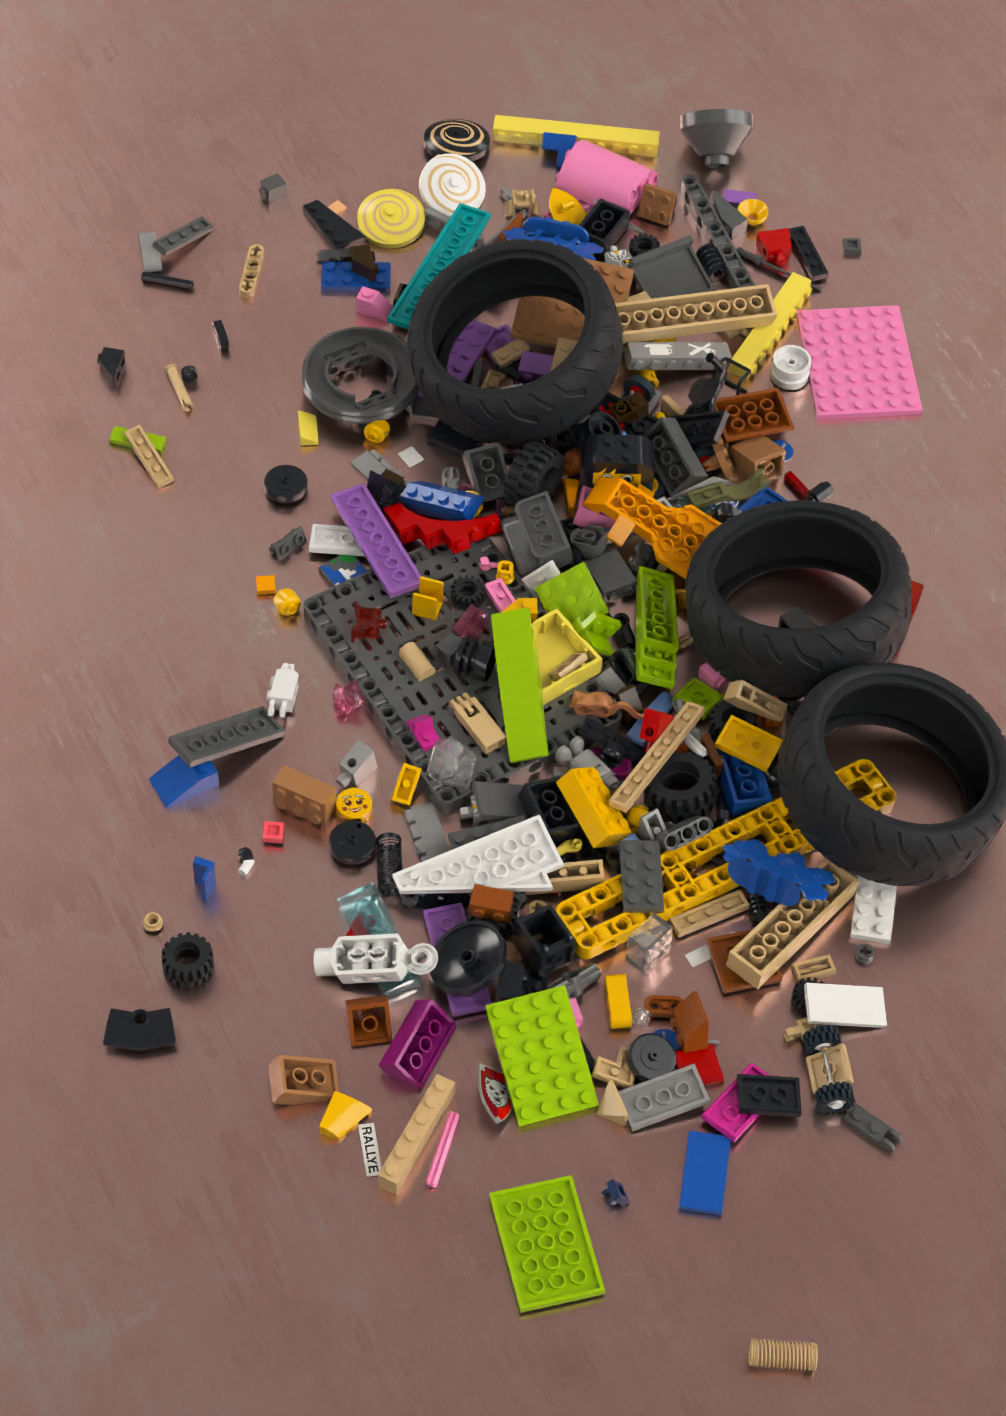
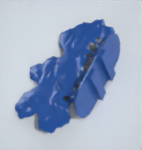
[503,217,604,260]
[722,839,835,906]

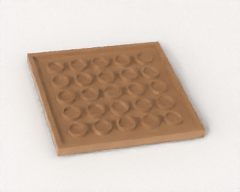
[510,258,634,348]

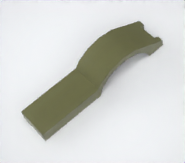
[687,468,770,509]

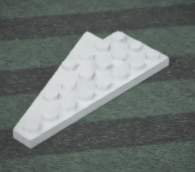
[392,814,564,894]

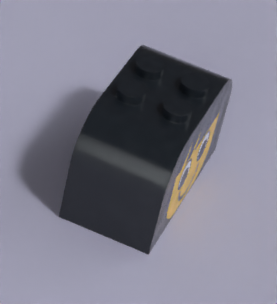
[579,434,654,491]

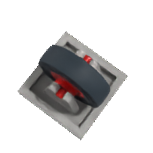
[618,375,662,414]

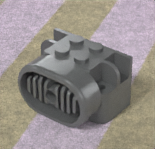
[500,491,575,578]

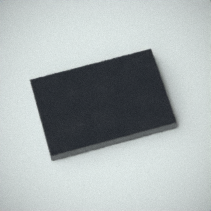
[736,1074,802,1117]

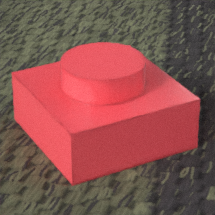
[263,821,285,843]

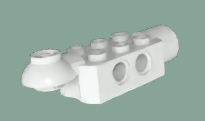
[314,934,438,984]

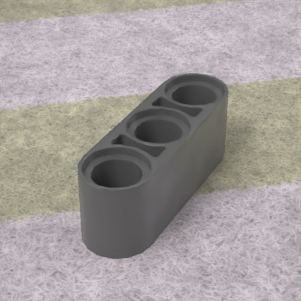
[655,815,713,850]

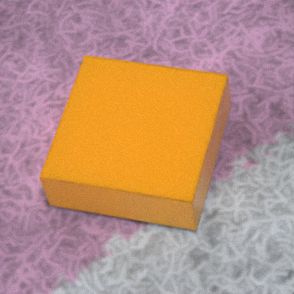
[256,575,276,595]

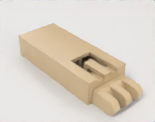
[449,692,506,754]

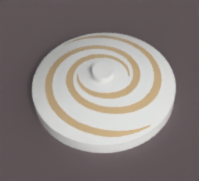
[419,154,486,218]

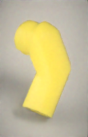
[556,838,582,857]

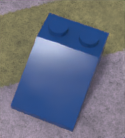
[149,755,219,809]

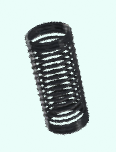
[376,832,403,896]

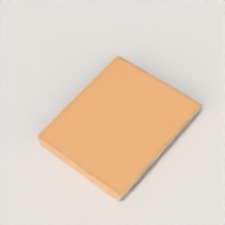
[328,200,347,215]

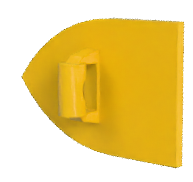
[549,188,587,225]

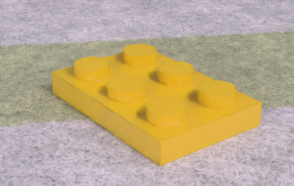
[715,715,783,772]

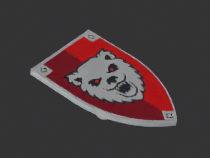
[478,1063,512,1124]

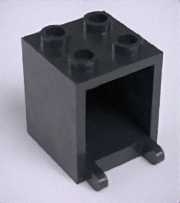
[512,904,576,979]

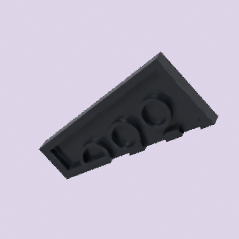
[303,200,366,249]

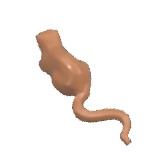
[569,690,644,720]

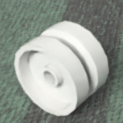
[770,345,811,390]

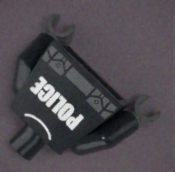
[601,646,649,694]

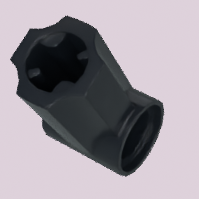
[614,613,636,649]

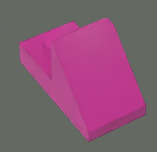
[407,714,441,752]

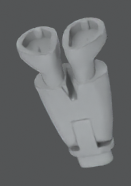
[555,736,620,790]

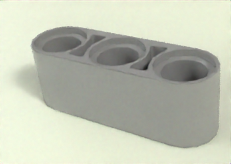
[138,231,162,273]

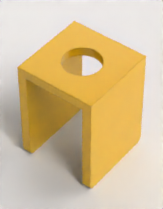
[412,576,444,621]

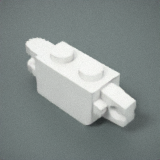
[266,663,299,718]

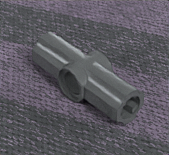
[545,963,602,997]

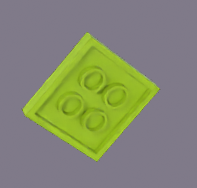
[534,562,610,624]

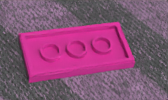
[701,1062,770,1143]

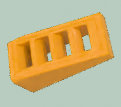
[564,478,579,518]

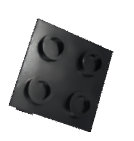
[367,470,401,516]

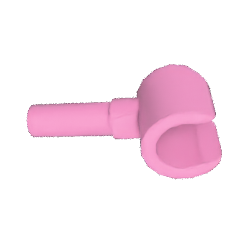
[479,557,498,572]

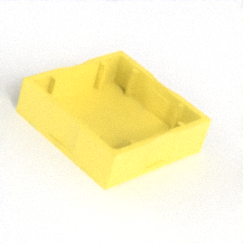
[531,608,602,705]

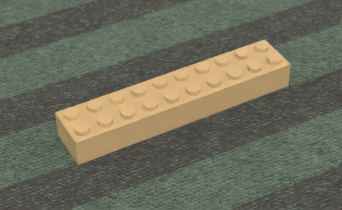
[615,284,777,344]

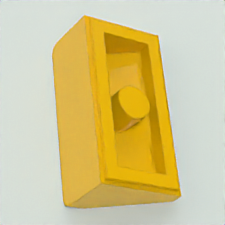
[390,762,422,806]

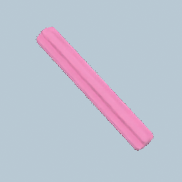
[425,1111,459,1188]

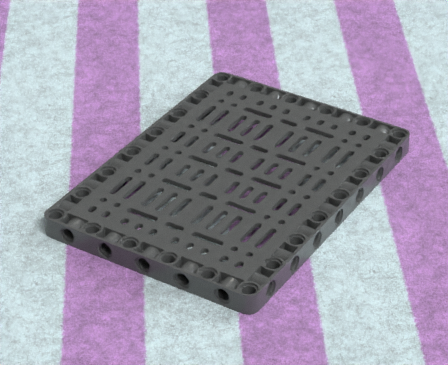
[303,537,622,814]

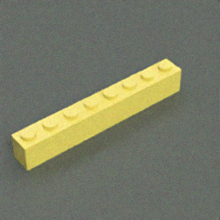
[729,272,812,380]

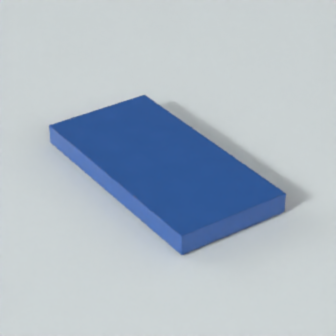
[679,1130,731,1216]

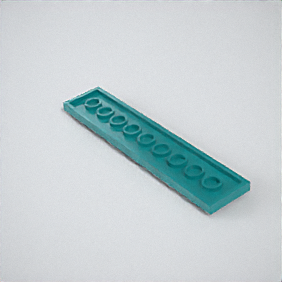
[387,203,491,329]

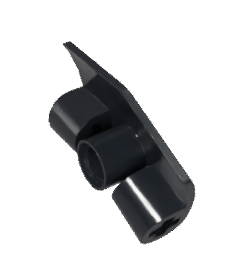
[103,1007,176,1051]

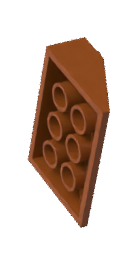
[715,388,795,443]

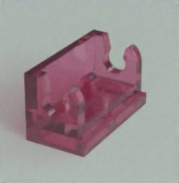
[452,604,489,641]

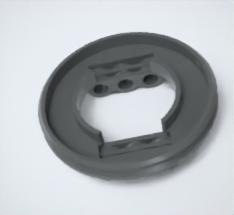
[301,327,419,427]

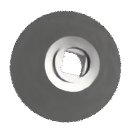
[680,109,753,168]

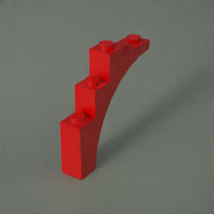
[383,502,501,554]

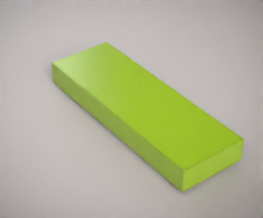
[109,426,167,454]

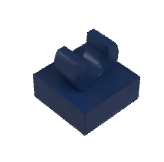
[602,1179,630,1206]

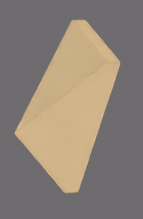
[596,1080,628,1126]

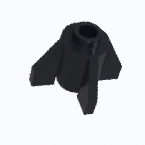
[712,503,742,523]

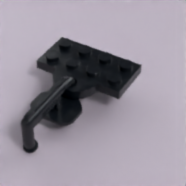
[669,352,729,446]

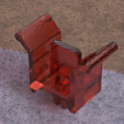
[351,601,387,643]

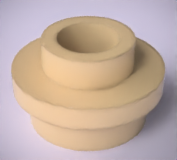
[143,912,163,932]

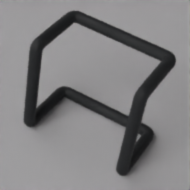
[712,357,751,395]

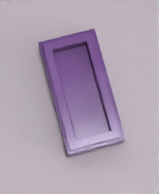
[723,189,757,207]

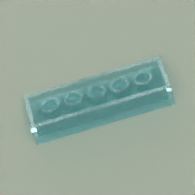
[337,881,425,999]

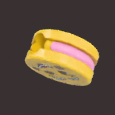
[336,788,372,823]

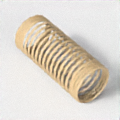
[749,1338,818,1371]

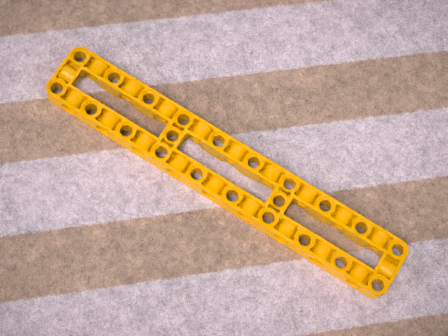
[556,759,896,959]

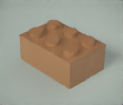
[272,765,336,826]

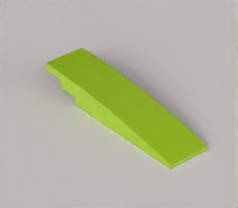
[635,566,679,689]
[491,607,549,763]

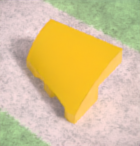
[319,1091,372,1140]

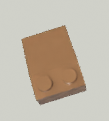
[268,1054,339,1105]

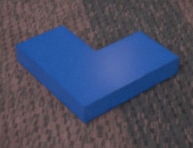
[542,132,577,168]

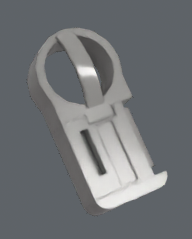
[442,467,460,489]

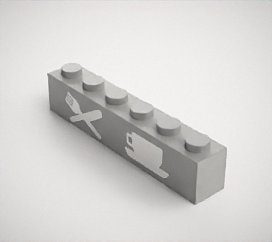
[623,342,732,370]

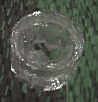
[632,1007,651,1027]

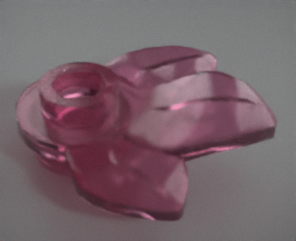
[332,680,365,716]

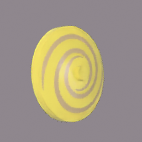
[357,189,425,248]

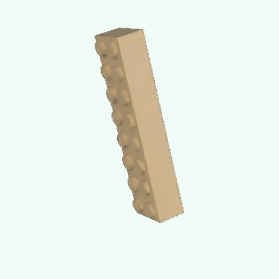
[726,859,859,990]

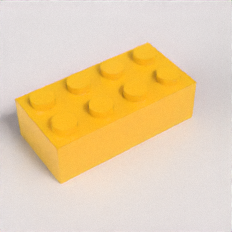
[556,767,632,848]

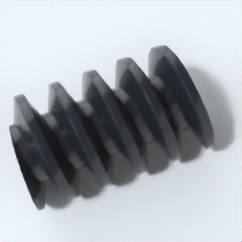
[696,243,726,282]

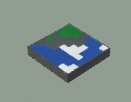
[319,555,367,587]

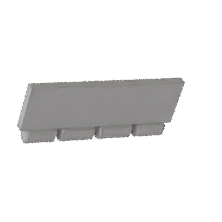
[351,449,410,504]
[404,803,450,862]

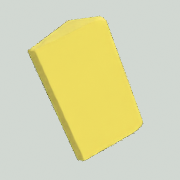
[298,410,319,446]

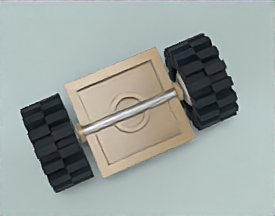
[802,1025,855,1114]

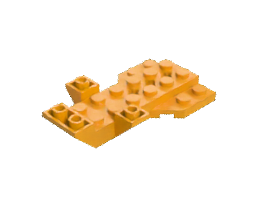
[583,477,722,579]

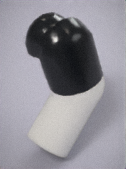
[238,847,255,876]

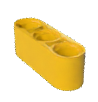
[604,974,632,1029]

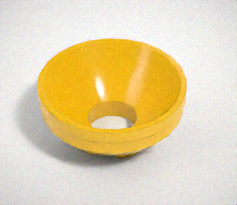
[738,199,769,226]

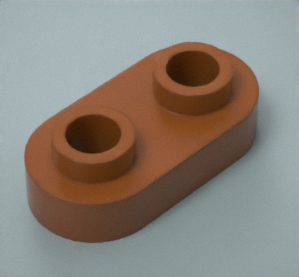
[644,995,683,1018]

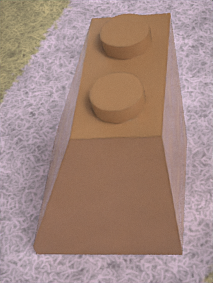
[729,436,786,480]

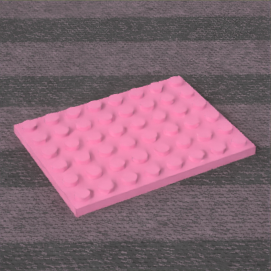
[796,305,923,420]

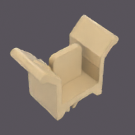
[505,189,540,218]

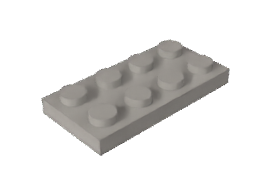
[618,1064,710,1132]

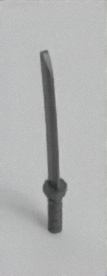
[736,247,822,291]

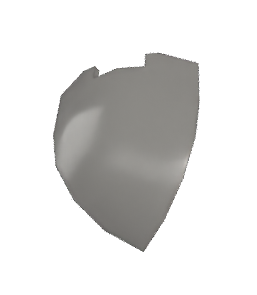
[596,664,627,694]

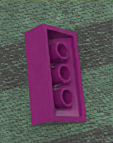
[378,999,457,1090]

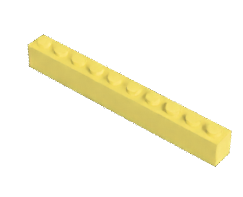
[492,115,660,157]

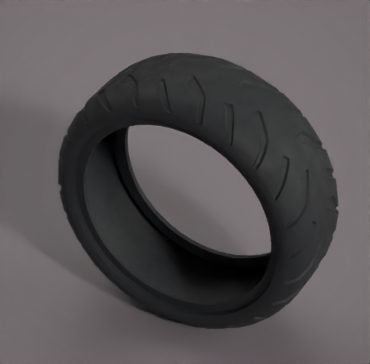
[407,239,623,445]
[686,500,912,698]
[777,662,1006,886]

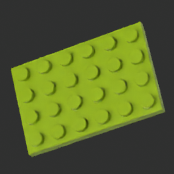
[485,985,599,1127]
[489,1175,605,1313]

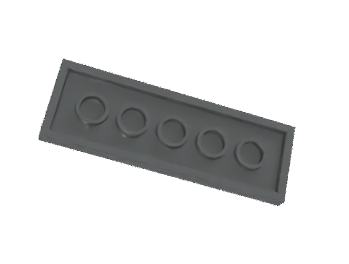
[168,706,285,767]

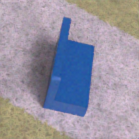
[193,856,216,902]

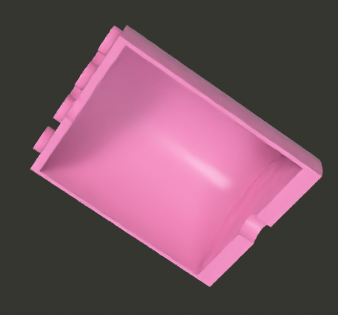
[555,139,658,214]

